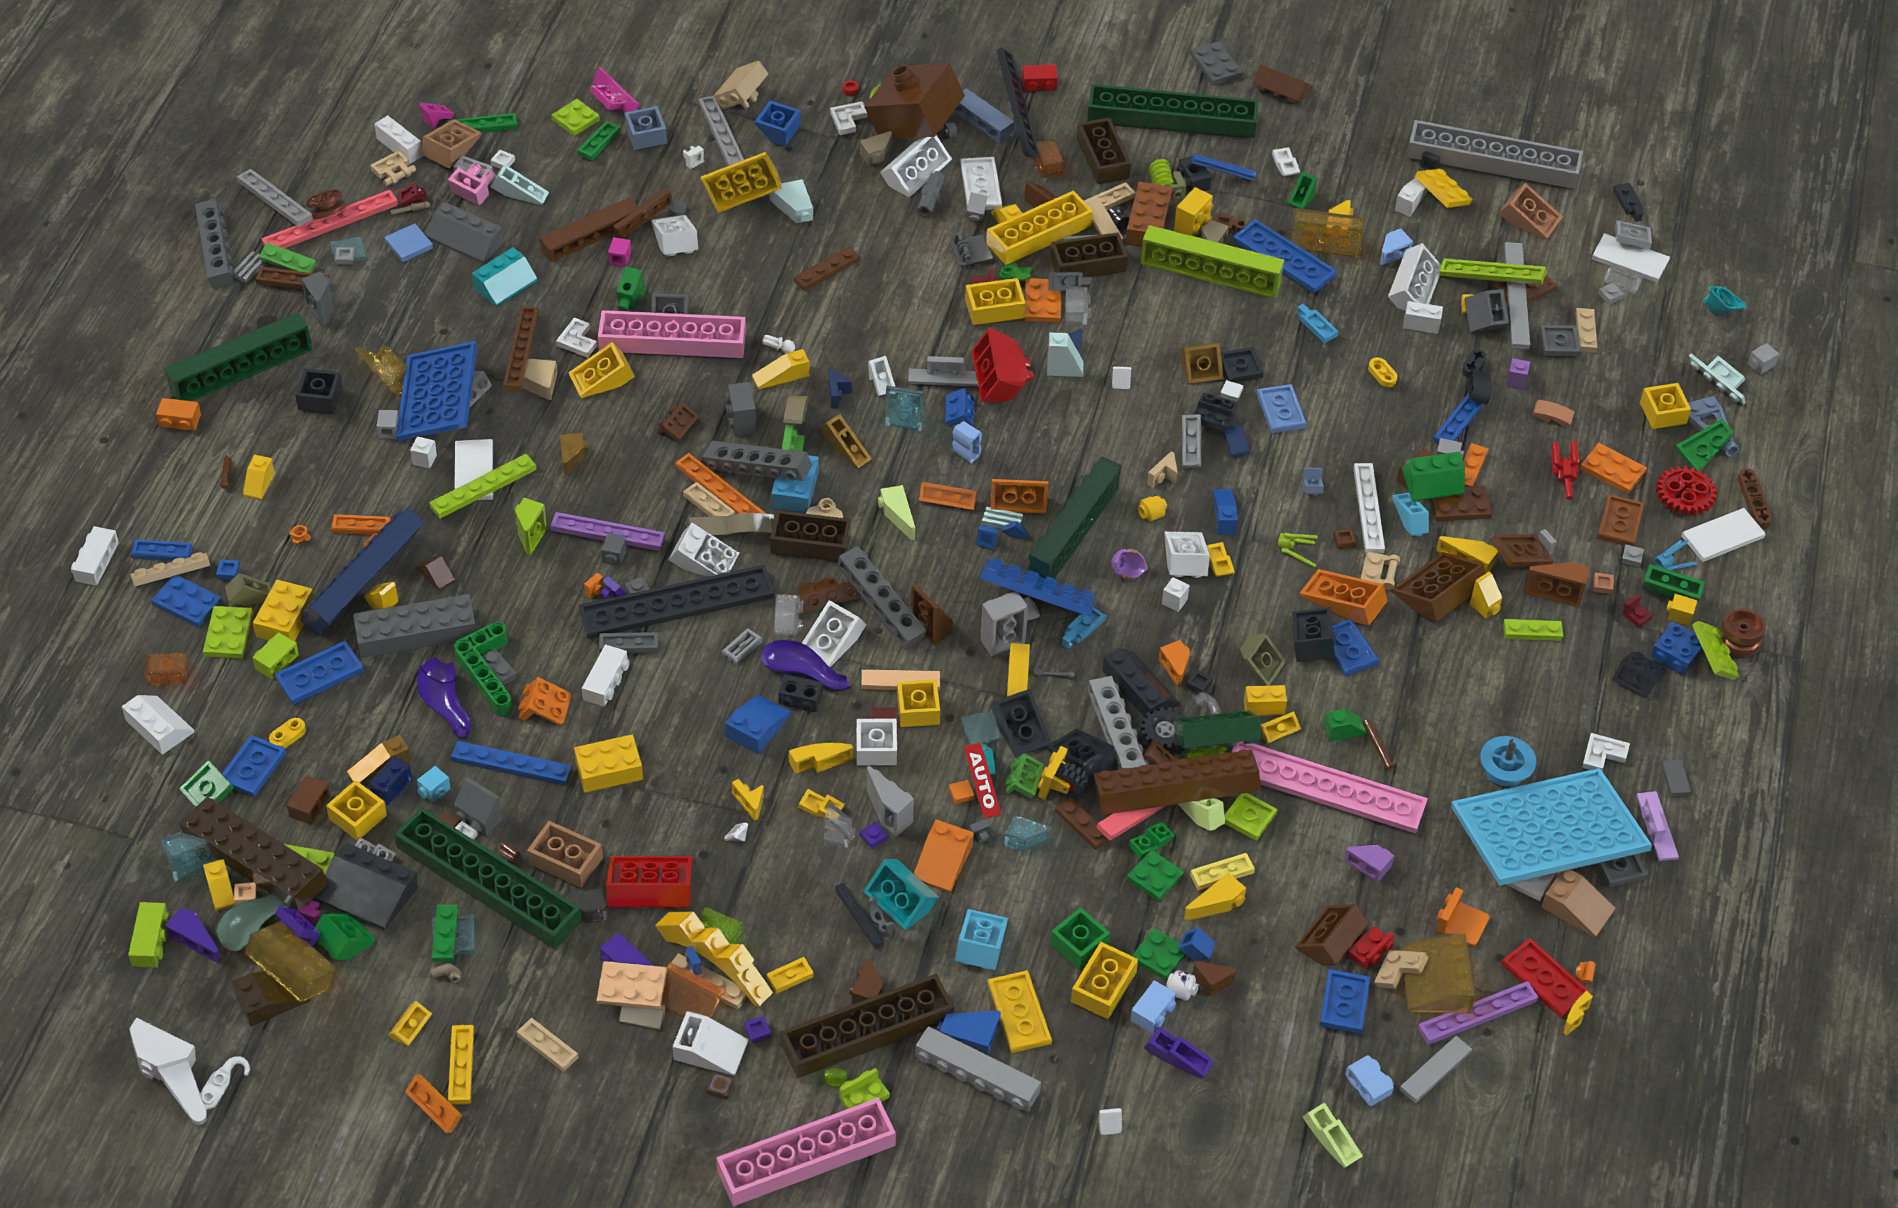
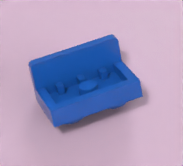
[945,388,975,426]

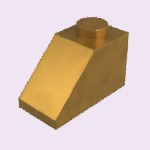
[560,433,588,475]

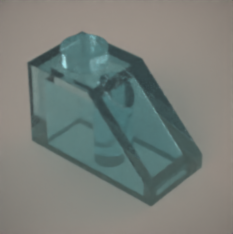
[1004,815,1052,851]

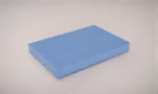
[1256,384,1307,433]

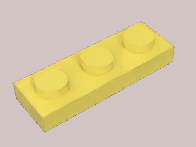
[1190,853,1255,890]

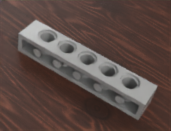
[1088,676,1149,770]

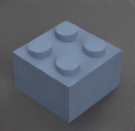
[625,106,667,150]

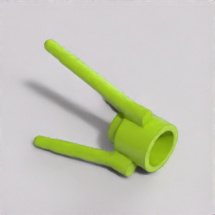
[1278,533,1317,568]

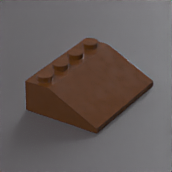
[1391,552,1486,621]

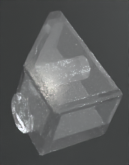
[824,803,855,847]

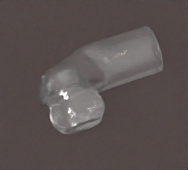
[1195,692,1221,714]

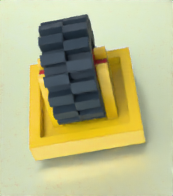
[1037,746,1089,800]

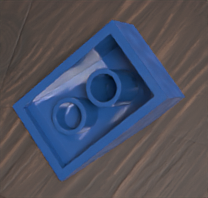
[725,695,791,754]

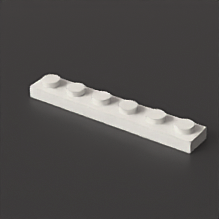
[1353,463,1385,554]

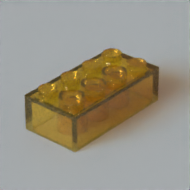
[245,921,338,1002]

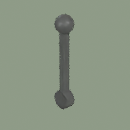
[1034,669,1075,679]

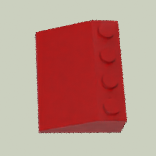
[606,856,692,909]

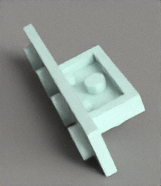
[1689,354,1746,405]

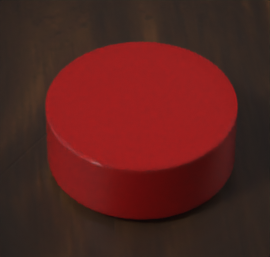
[842,81,859,96]

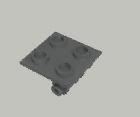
[949,232,993,266]

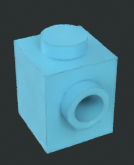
[417,766,451,803]

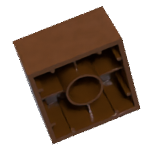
[864,62,965,139]

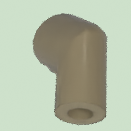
[431,963,462,983]

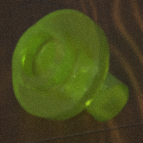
[825,1067,847,1088]

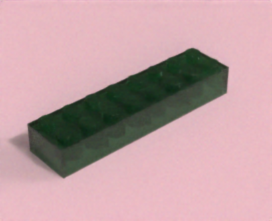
[1027,457,1122,579]

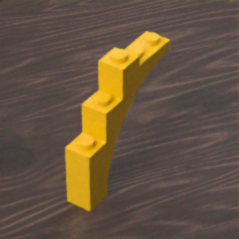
[655,912,773,1006]

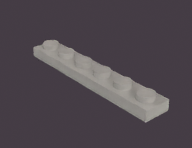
[237,169,313,227]

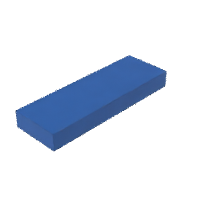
[131,539,193,561]

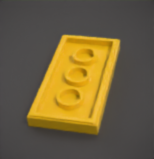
[987,970,1052,1053]

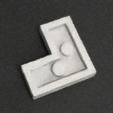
[830,102,867,135]
[556,318,597,358]
[1582,733,1630,771]

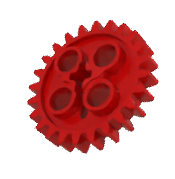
[1656,466,1717,517]

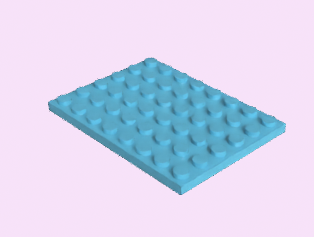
[1451,768,1652,886]

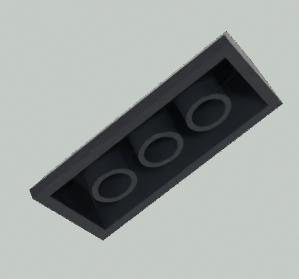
[1102,648,1180,718]

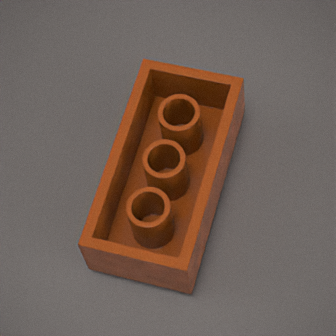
[1126,181,1173,246]

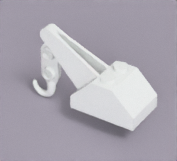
[130,1018,250,1125]

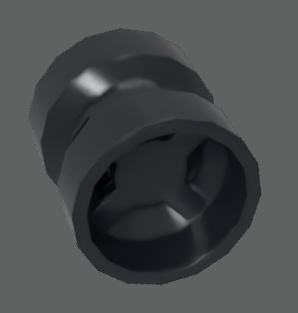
[1108,206,1130,230]

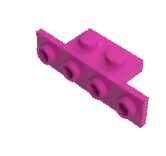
[590,67,639,112]

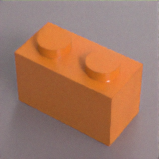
[156,398,201,431]

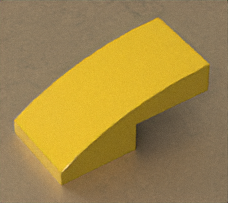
[1206,542,1235,577]
[798,789,845,821]
[1563,991,1593,1035]

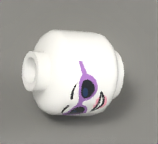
[1166,970,1199,1001]

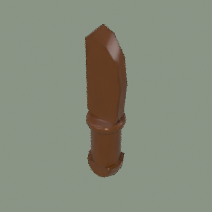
[220,456,232,489]

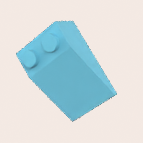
[955,909,1008,970]

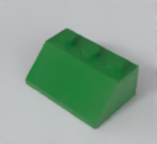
[1402,451,1465,502]

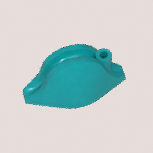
[1703,286,1746,315]

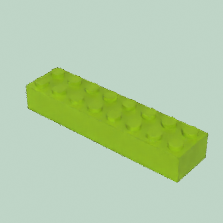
[1140,225,1284,299]

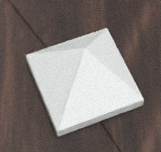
[724,823,748,842]

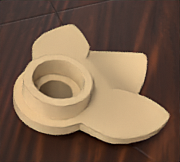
[806,498,843,518]

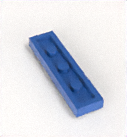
[1433,393,1484,444]

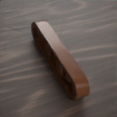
[1738,468,1772,529]

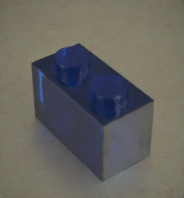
[369,756,412,806]

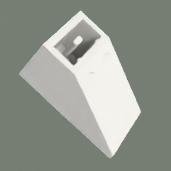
[668,523,739,577]
[673,1011,748,1076]

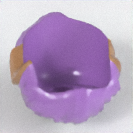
[1111,548,1148,580]

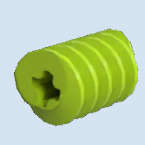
[1149,159,1174,186]

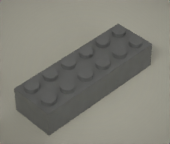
[353,594,476,658]

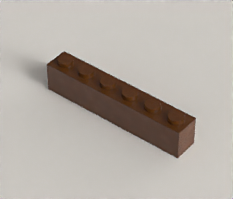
[539,197,639,262]

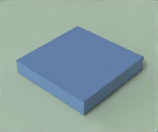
[384,224,433,262]

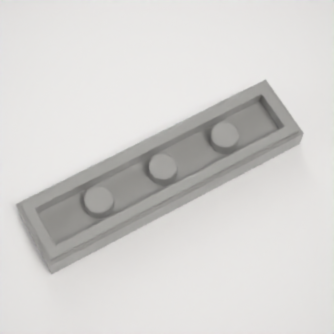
[1400,1036,1472,1103]

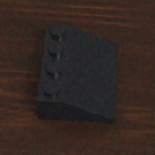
[313,842,418,930]

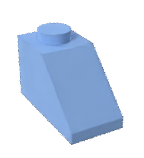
[1380,229,1413,265]

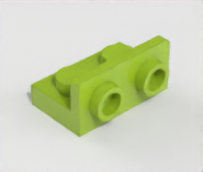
[839,1068,890,1109]

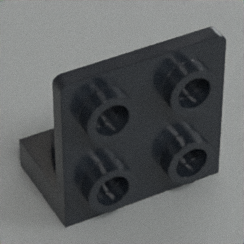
[1612,652,1667,698]

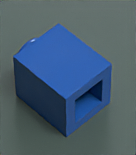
[1178,928,1216,962]

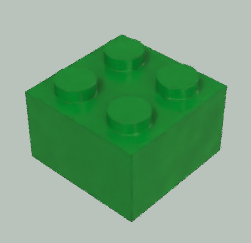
[1050,907,1110,970]

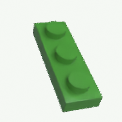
[259,242,316,273]

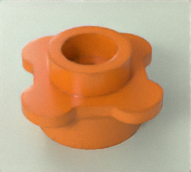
[289,525,311,544]

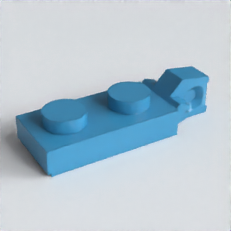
[1296,304,1338,343]
[1061,607,1106,649]

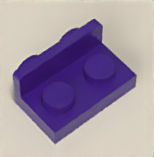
[275,906,321,949]

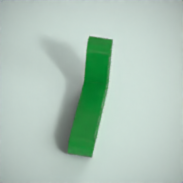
[454,622,512,717]

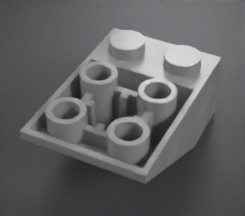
[866,766,914,837]

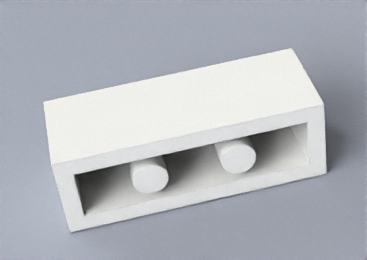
[375,116,423,164]
[71,526,119,586]
[582,645,629,707]

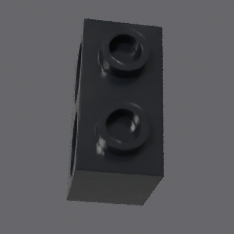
[778,674,823,712]

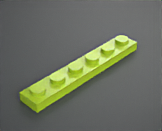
[1439,259,1547,285]
[429,454,536,519]

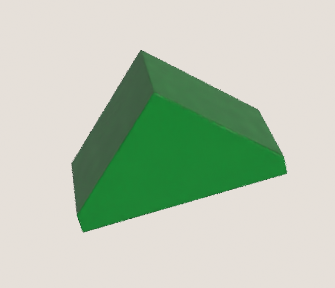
[1288,171,1318,210]

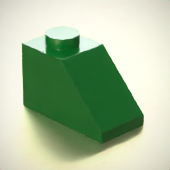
[1323,709,1367,742]

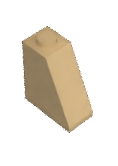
[523,359,557,400]

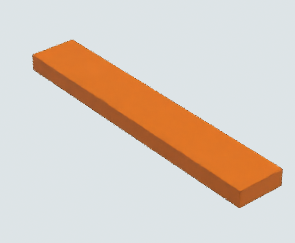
[675,453,766,514]

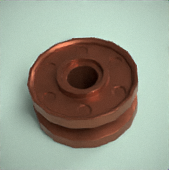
[306,189,346,218]

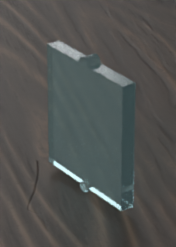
[330,236,366,261]
[961,711,1002,745]

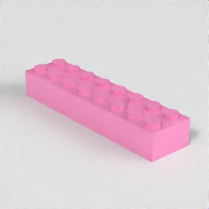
[598,310,746,358]
[716,1098,896,1206]

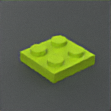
[552,99,600,136]
[1224,793,1278,841]

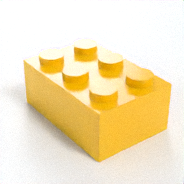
[965,278,1026,325]
[253,580,314,642]
[574,734,643,793]
[1071,942,1138,1019]

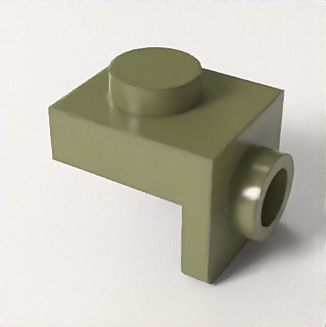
[1170,171,1186,200]

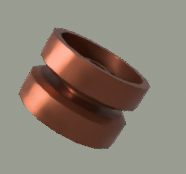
[1720,609,1766,658]

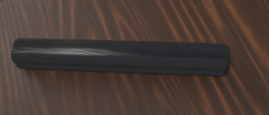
[835,883,883,949]

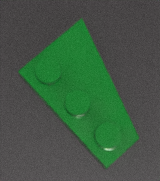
[1676,419,1733,472]

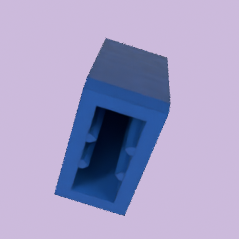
[937,1011,1001,1055]

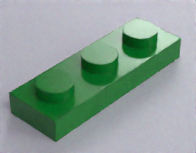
[577,120,621,161]
[432,905,459,962]

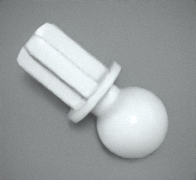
[763,335,795,353]

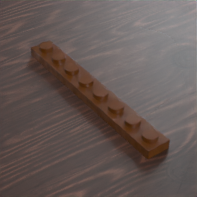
[503,306,539,393]

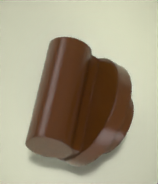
[497,842,520,863]

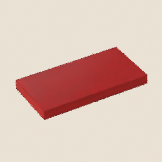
[1501,938,1591,1019]

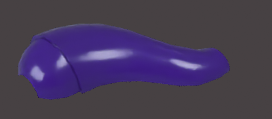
[417,657,471,739]

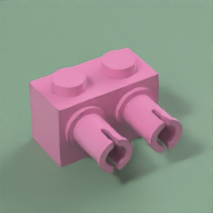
[448,162,496,206]

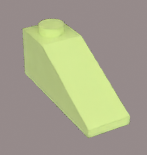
[878,485,915,540]
[1178,798,1225,831]

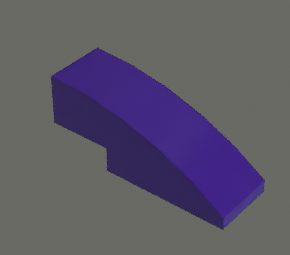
[1144,1026,1214,1078]

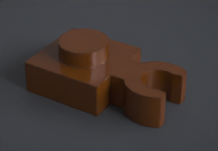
[1215,214,1245,233]

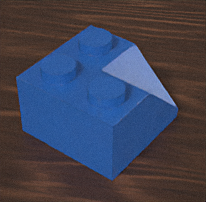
[755,101,801,147]

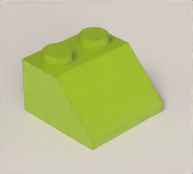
[514,498,547,556]

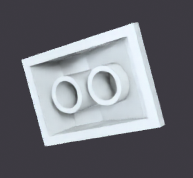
[651,215,698,256]
[1164,532,1210,578]
[802,600,867,667]

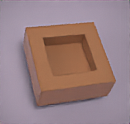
[1593,573,1614,594]

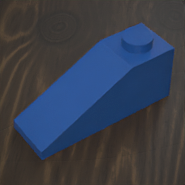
[1213,489,1238,535]

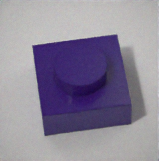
[859,821,888,849]
[744,1016,771,1044]

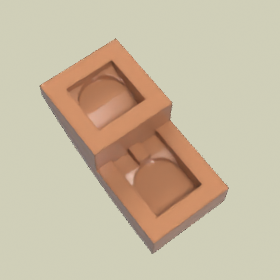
[1533,400,1574,428]

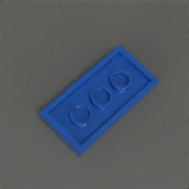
[275,641,364,705]

